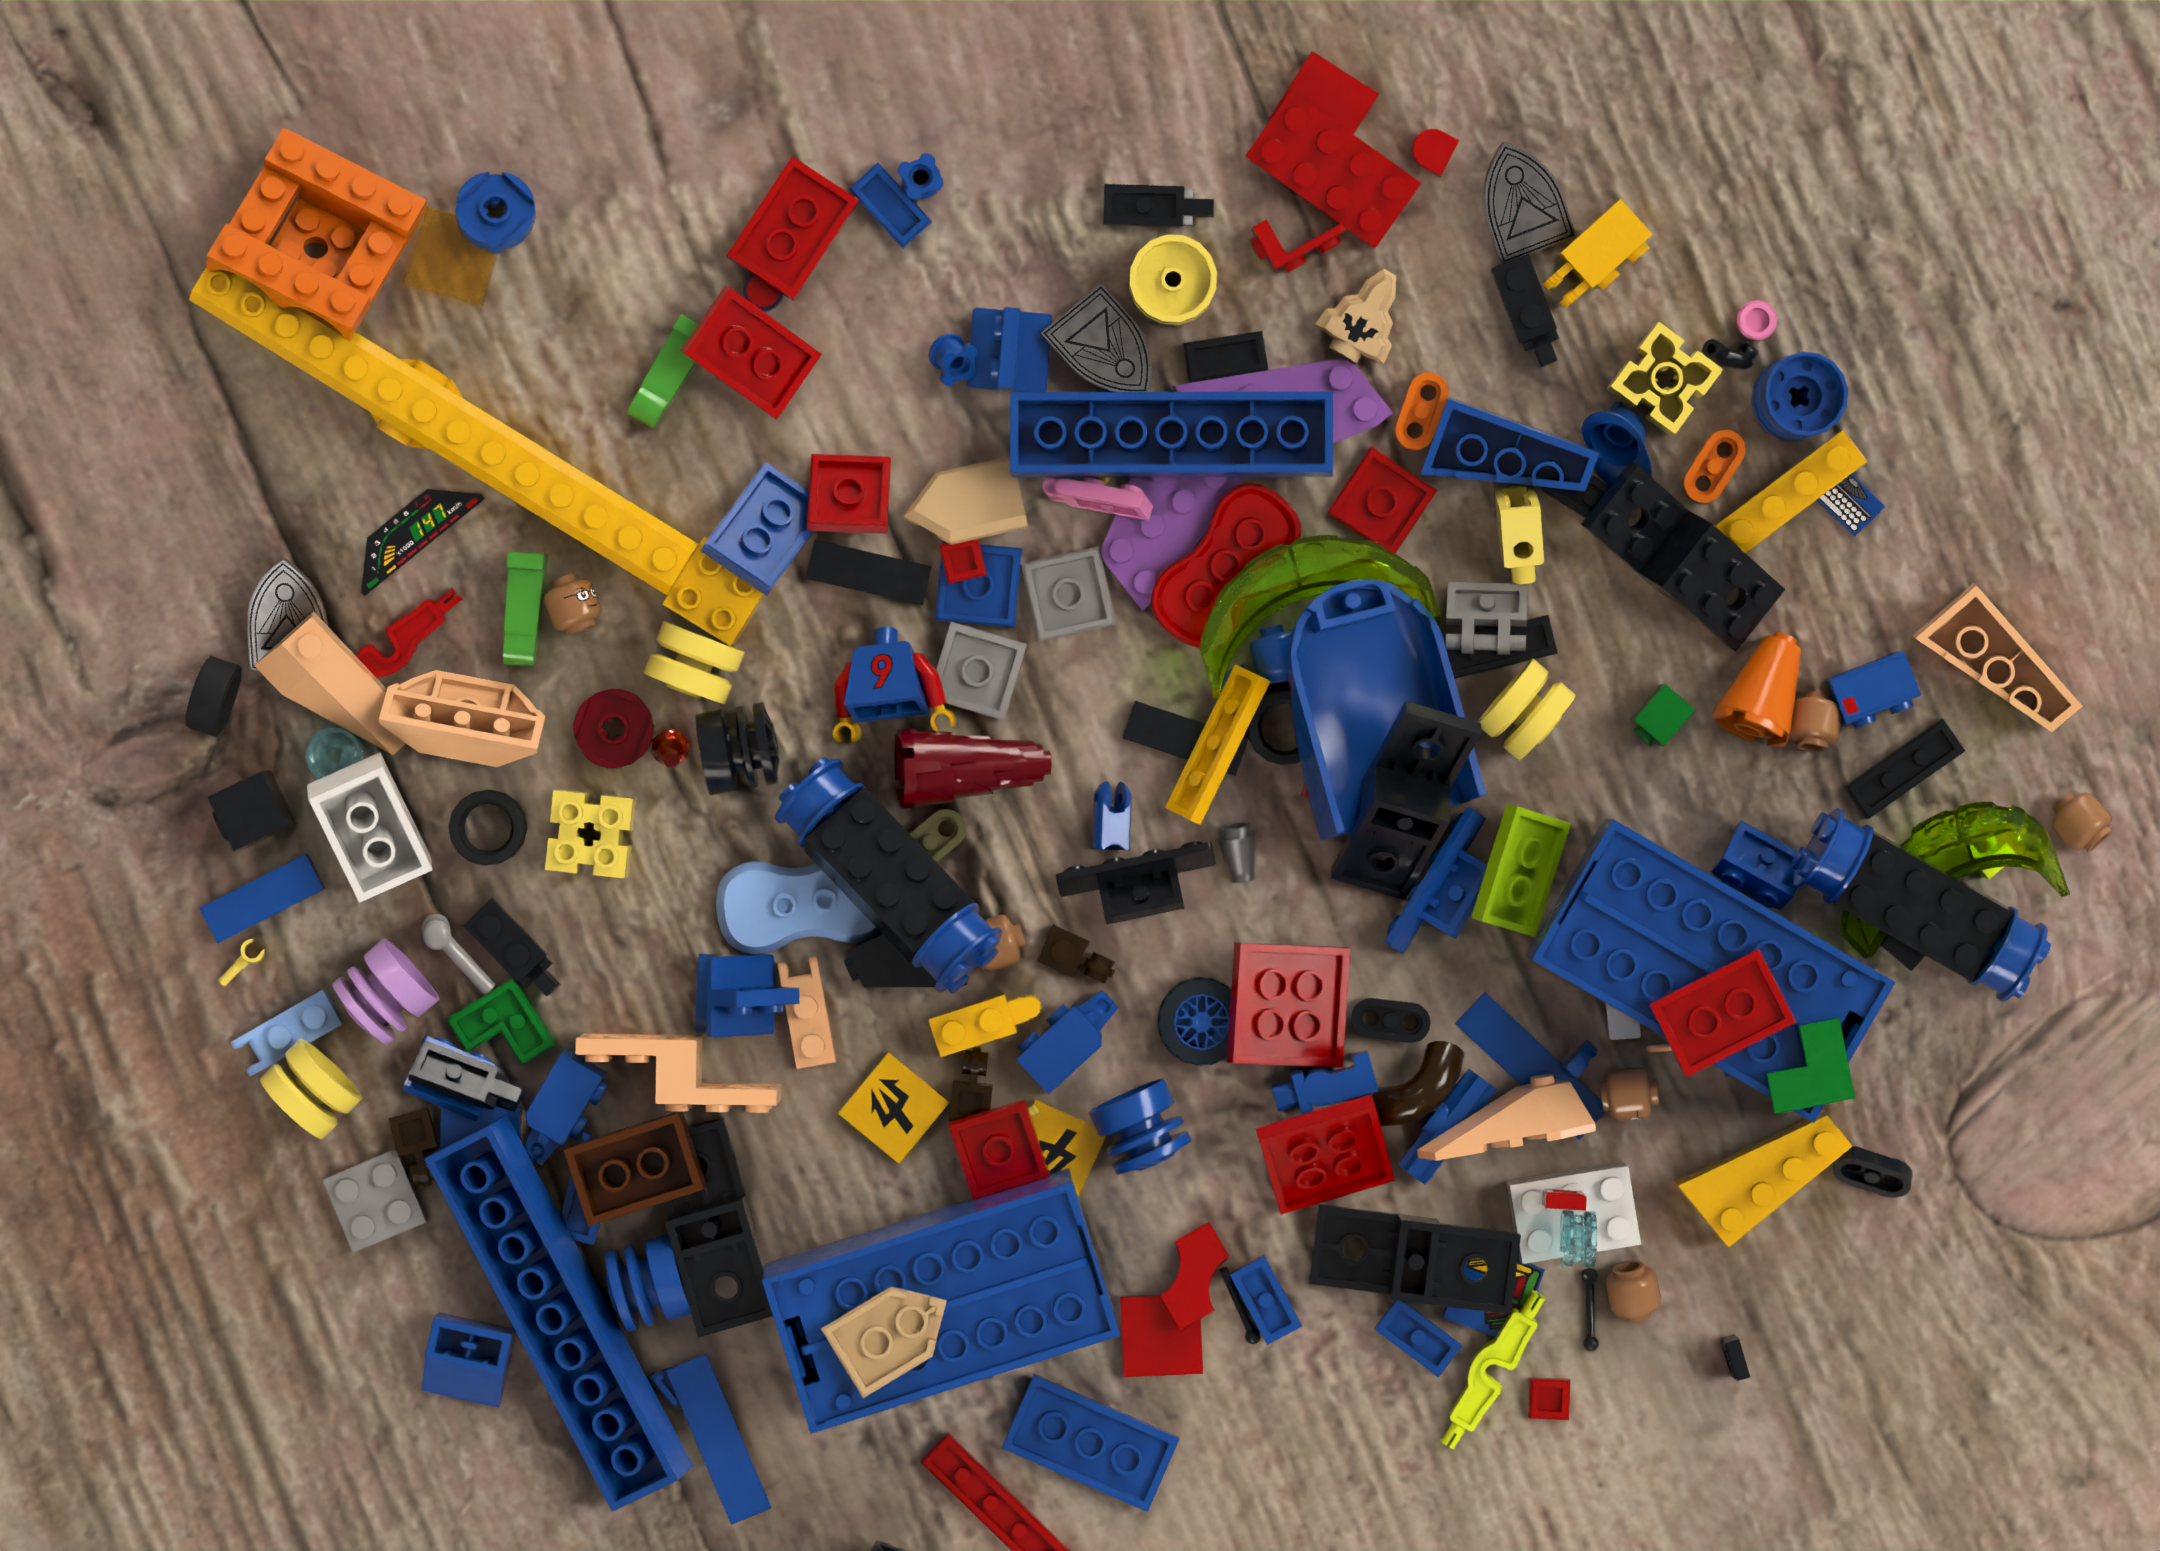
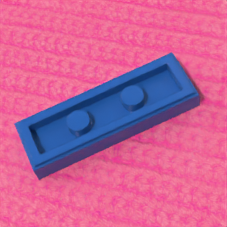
[200,853,326,943]

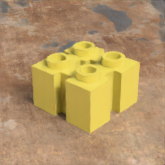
[1607,322,1723,436]
[545,790,637,878]

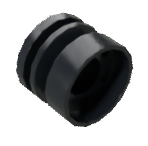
[695,702,780,795]

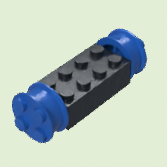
[775,757,1003,994]
[1791,808,2051,1002]

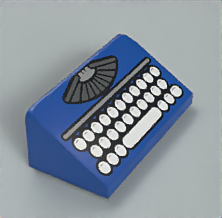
[1816,474,1885,536]

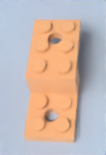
[575,1033,781,1113]

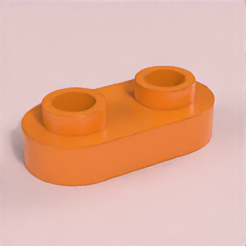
[1395,372,1449,451]
[1682,430,1746,504]

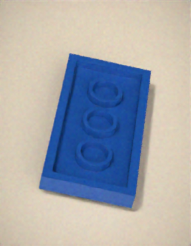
[1002,1374,1180,1512]

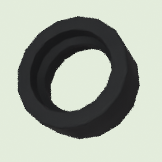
[185,656,242,737]
[1247,690,1301,765]
[449,790,527,866]

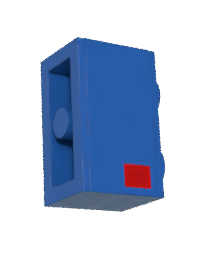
[1824,651,1921,729]

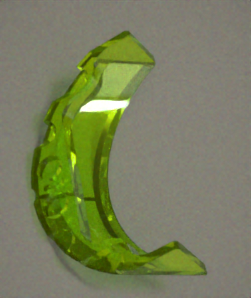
[1200,535,1441,699]
[1840,802,2070,959]

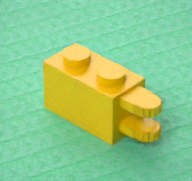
[1543,199,1653,309]
[928,992,1042,1057]

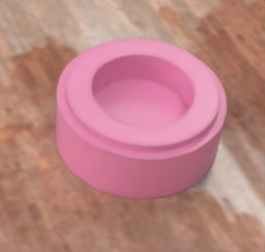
[1736,300,1777,341]

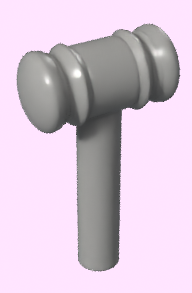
[422,914,496,995]

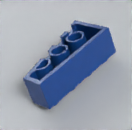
[1421,397,1600,491]

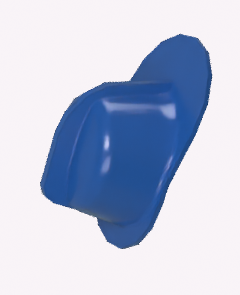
[1581,402,1652,486]

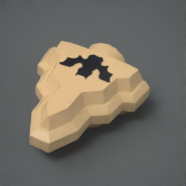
[1314,269,1396,365]

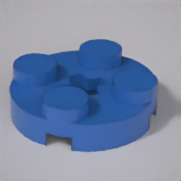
[455,172,536,254]

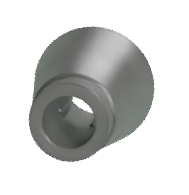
[1217,822,1256,883]

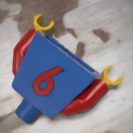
[832,626,956,743]

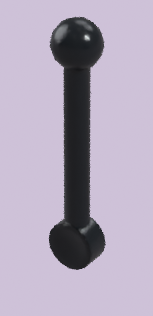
[1219,1266,1261,1344]
[1581,1268,1599,1351]

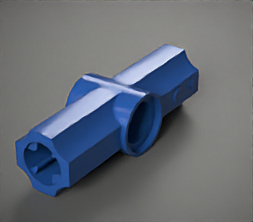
[1397,1069,1497,1185]

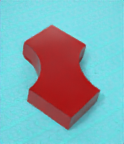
[1160,1222,1229,1331]

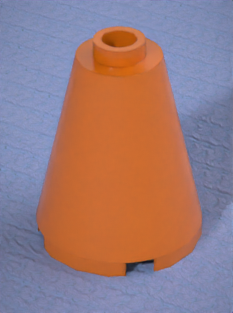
[1711,632,1802,748]

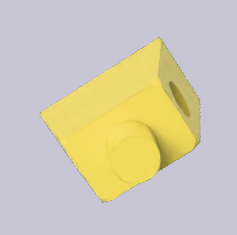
[1494,485,1544,585]

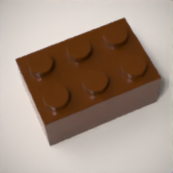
[564,1112,707,1227]

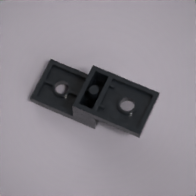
[1581,461,1785,652]
[1331,701,1481,900]
[664,1118,773,1338]
[1309,1204,1521,1315]

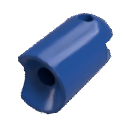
[1092,781,1132,850]

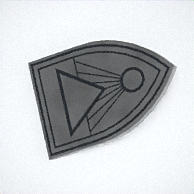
[1483,142,1576,264]
[1040,284,1152,392]
[247,557,328,670]

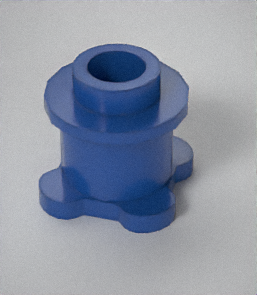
[898,153,944,200]
[928,333,978,386]

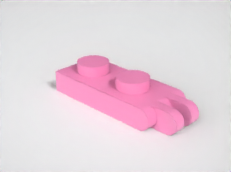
[1042,477,1153,521]

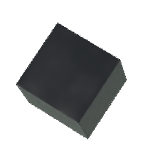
[208,770,297,851]

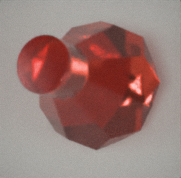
[651,730,689,768]

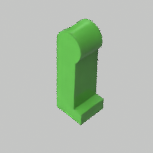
[627,314,698,429]
[503,552,548,667]

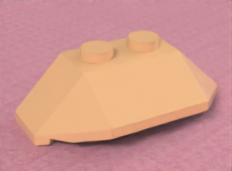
[379,670,545,767]

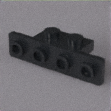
[1055,841,1216,925]

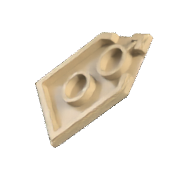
[903,457,1028,545]
[821,1286,947,1398]

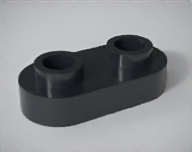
[1350,998,1431,1043]
[1833,1146,1913,1198]

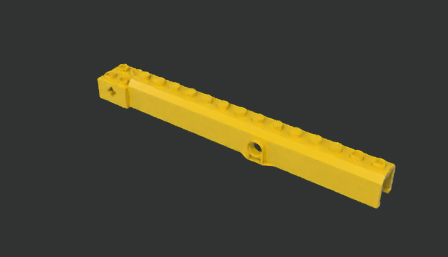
[189,268,765,647]

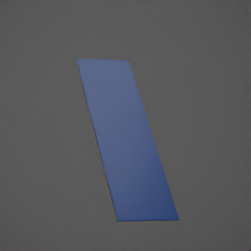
[1455,992,1605,1140]
[666,1354,771,1525]

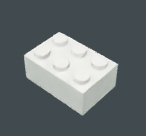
[307,752,433,903]
[1506,1162,1641,1264]

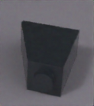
[844,934,968,987]

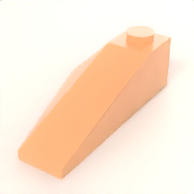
[254,611,406,755]

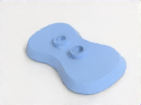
[716,861,880,954]

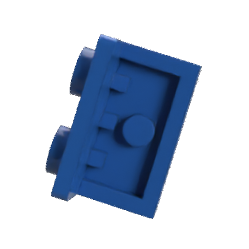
[967,307,1052,392]
[706,954,799,1038]

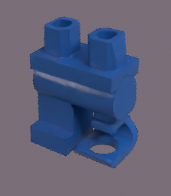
[1272,1050,1379,1114]

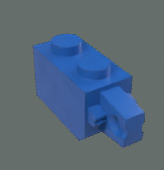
[1016,990,1118,1095]
[524,1048,608,1165]

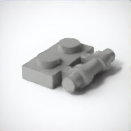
[1445,582,1528,655]

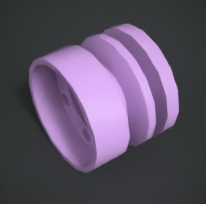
[332,938,440,1045]

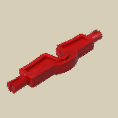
[355,587,463,678]

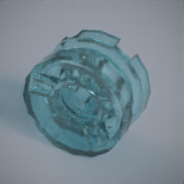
[306,727,365,779]
[1559,1210,1597,1267]

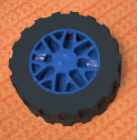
[1157,977,1231,1066]

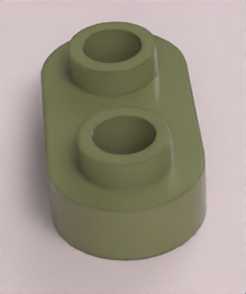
[909,809,966,862]

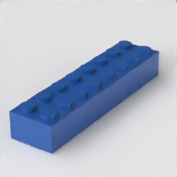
[1010,391,1333,477]

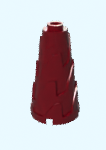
[894,728,1052,809]

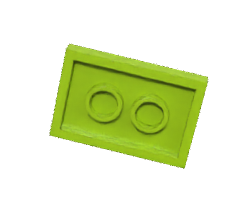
[1471,803,1571,937]

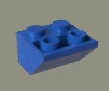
[421,1312,516,1408]

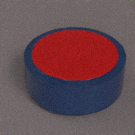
[743,274,783,312]

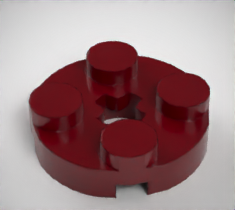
[573,689,654,768]

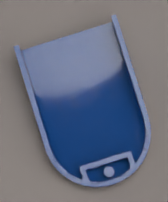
[1287,579,1487,841]

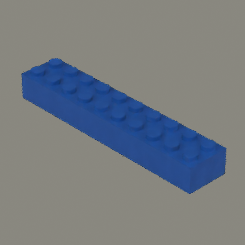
[424,1114,694,1512]

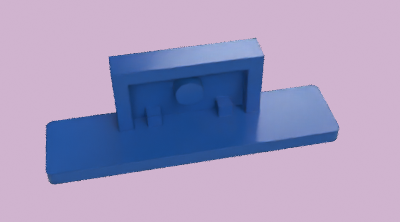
[1385,807,1487,953]

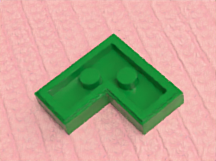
[446,978,556,1066]
[1766,1018,1855,1114]

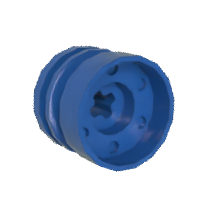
[1751,352,1848,441]
[1089,1078,1192,1175]
[605,1234,691,1332]

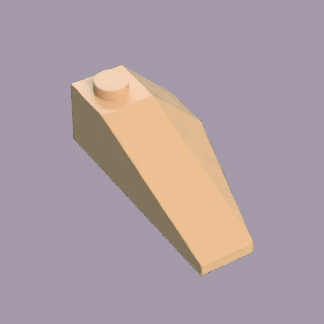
[1417,1074,1596,1161]

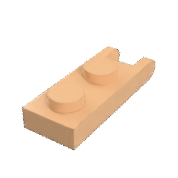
[778,956,837,1069]

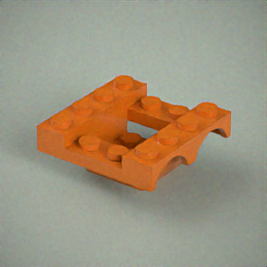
[206,127,427,341]

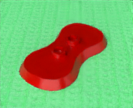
[1151,483,1301,648]

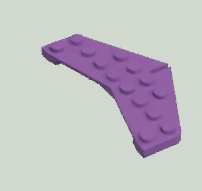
[1101,358,1393,610]

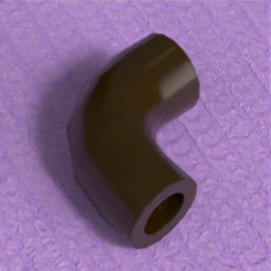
[1372,1041,1465,1126]

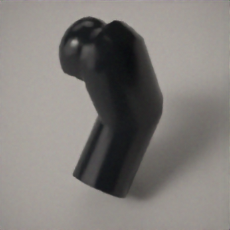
[1702,339,1758,370]

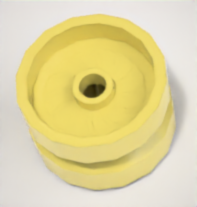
[1129,235,1217,326]
[643,621,745,704]
[1478,659,1576,761]
[260,1038,363,1140]

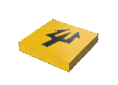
[838,1052,950,1164]
[1032,1099,1106,1196]

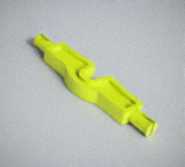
[1440,1290,1546,1449]

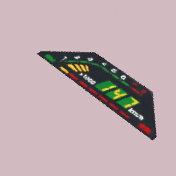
[361,489,485,596]

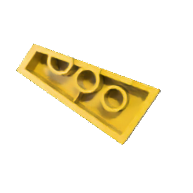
[1673,1112,1853,1247]

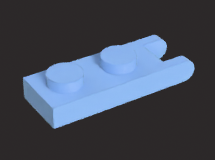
[230,989,344,1077]

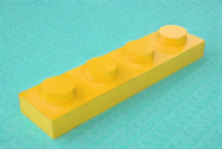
[1715,429,1867,553]
[1165,664,1271,825]

